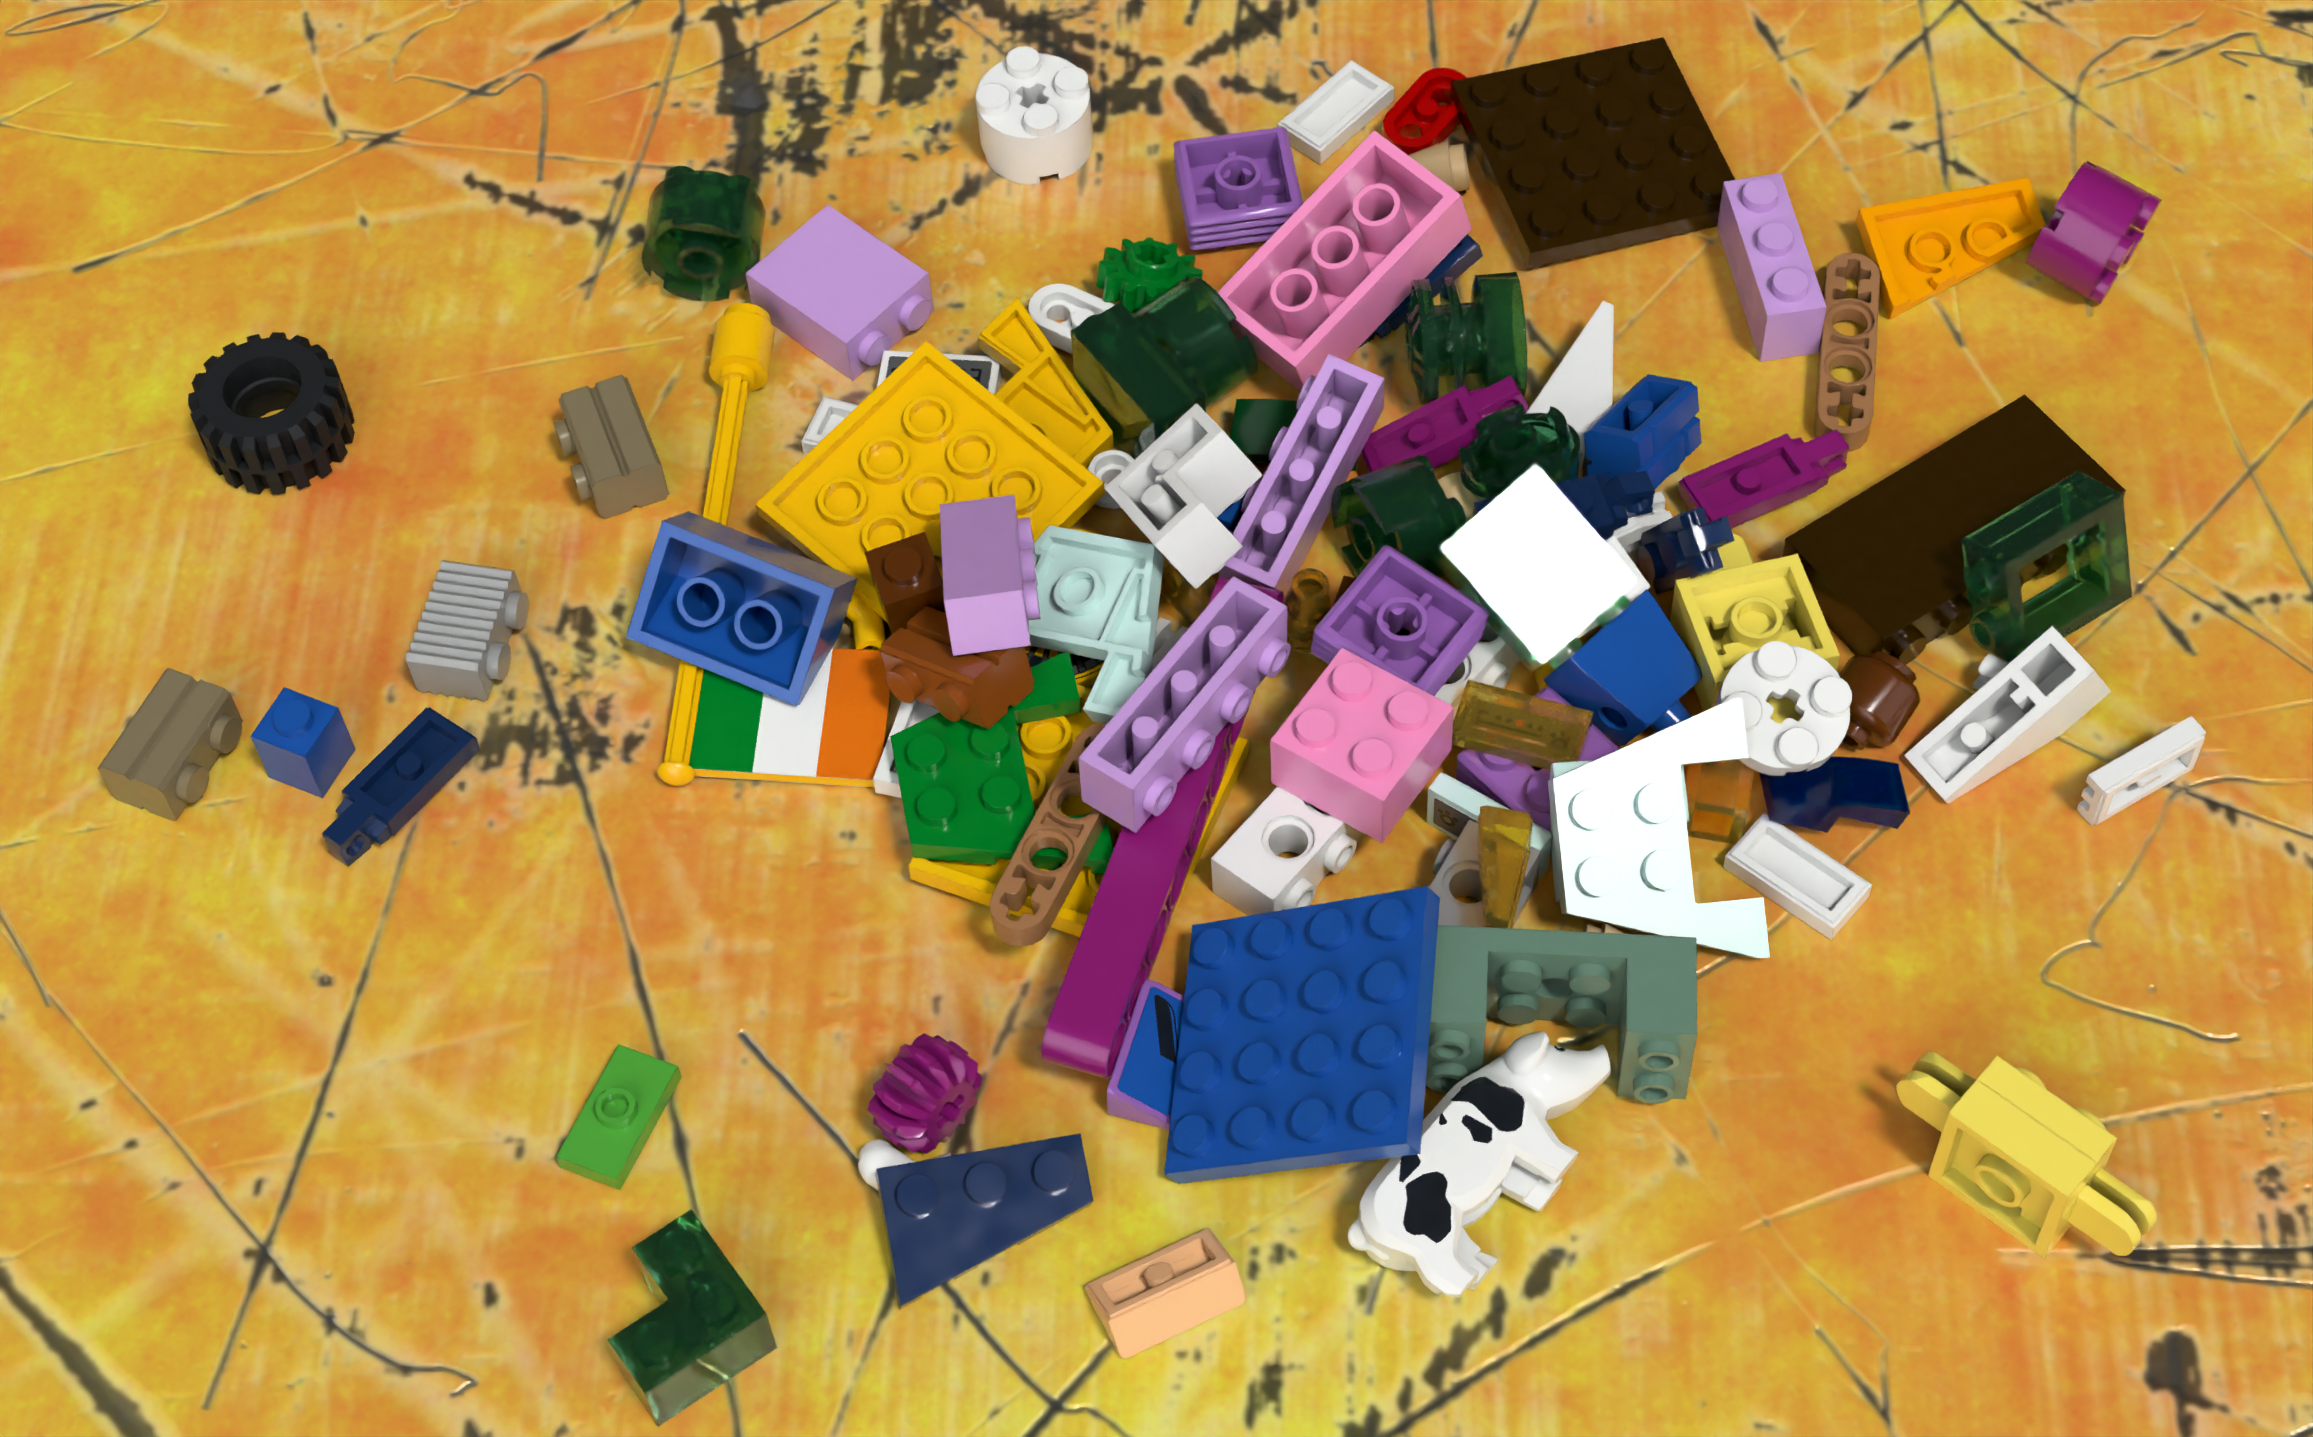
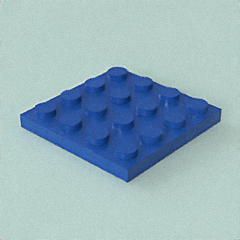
[1164,886,1440,1184]

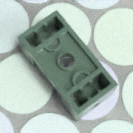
[1426,925,1697,1104]

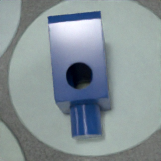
[1543,589,1702,746]

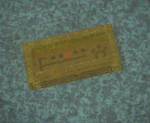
[1452,680,1594,770]

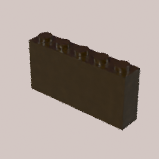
[1782,395,2126,664]

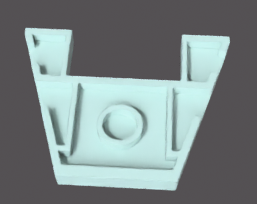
[1029,525,1164,723]
[1548,698,1770,958]

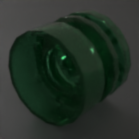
[1405,272,1527,405]

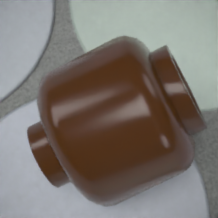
[1839,651,1920,750]

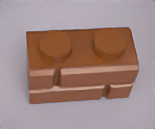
[880,606,1035,729]

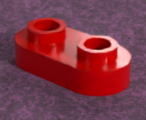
[1382,68,1466,155]

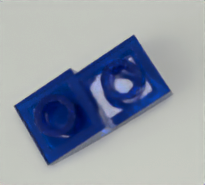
[1759,756,1910,833]

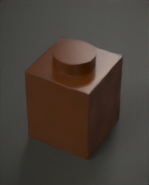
[864,532,946,634]

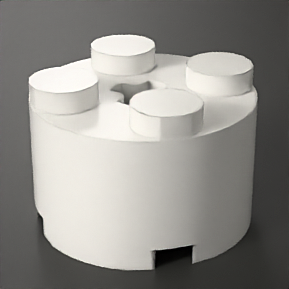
[976,46,1093,185]

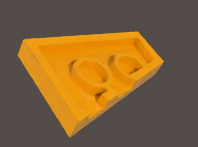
[1856,177,2046,320]

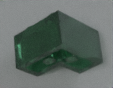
[607,1209,777,1427]

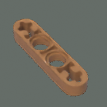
[1814,253,1880,452]
[990,723,1109,947]

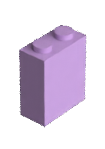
[745,205,934,381]

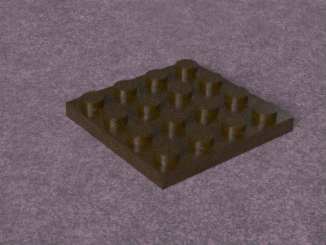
[1449,37,1735,268]

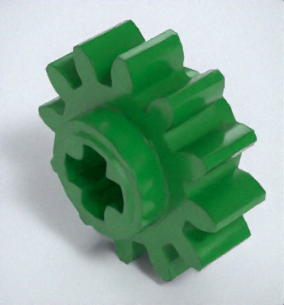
[1096,237,1203,320]

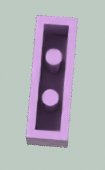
[1717,173,1827,362]
[940,495,1041,656]

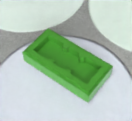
[556,1044,682,1190]

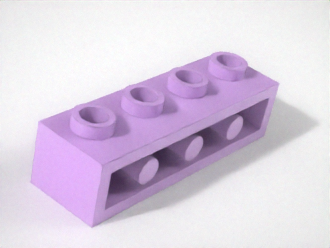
[1218,354,1384,598]
[1078,576,1291,833]

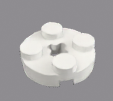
[1716,641,1852,776]

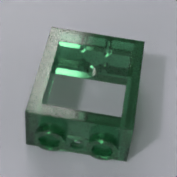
[1961,471,2132,662]

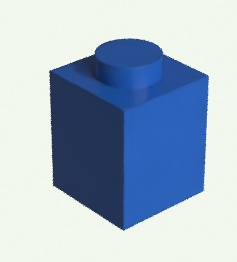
[250,687,356,798]

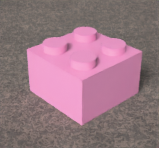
[1270,648,1454,843]

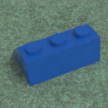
[626,511,858,706]

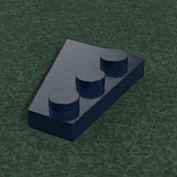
[875,1133,1093,1310]

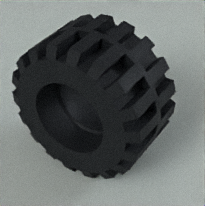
[188,332,355,495]

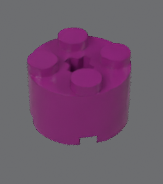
[2026,161,2162,304]

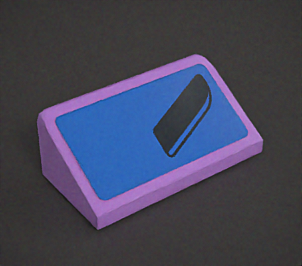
[1107,979,1184,1130]

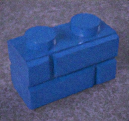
[1584,374,1701,490]

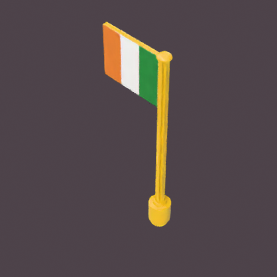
[657,303,892,788]

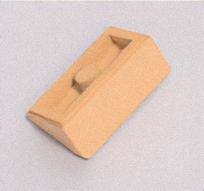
[1084,1228,1246,1359]

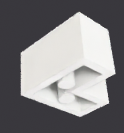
[1104,403,1263,589]

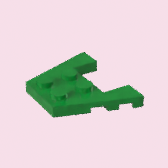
[890,652,1114,875]

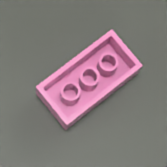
[1210,130,1472,392]

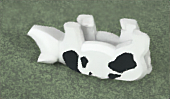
[1348,1031,1611,1297]

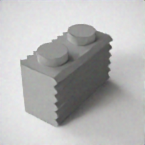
[406,560,529,702]

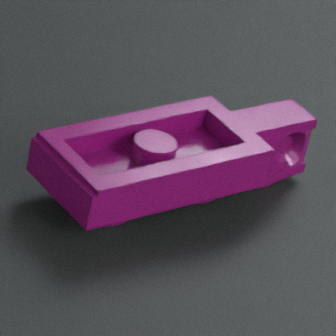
[1361,375,1529,495]
[1678,429,1849,528]

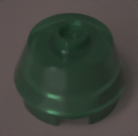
[1459,404,1580,501]

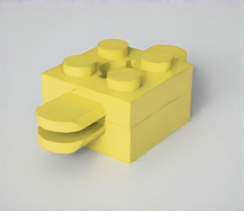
[1670,533,1840,724]
[1896,1052,2157,1258]

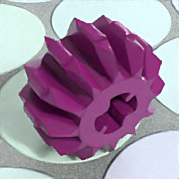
[868,1033,982,1154]

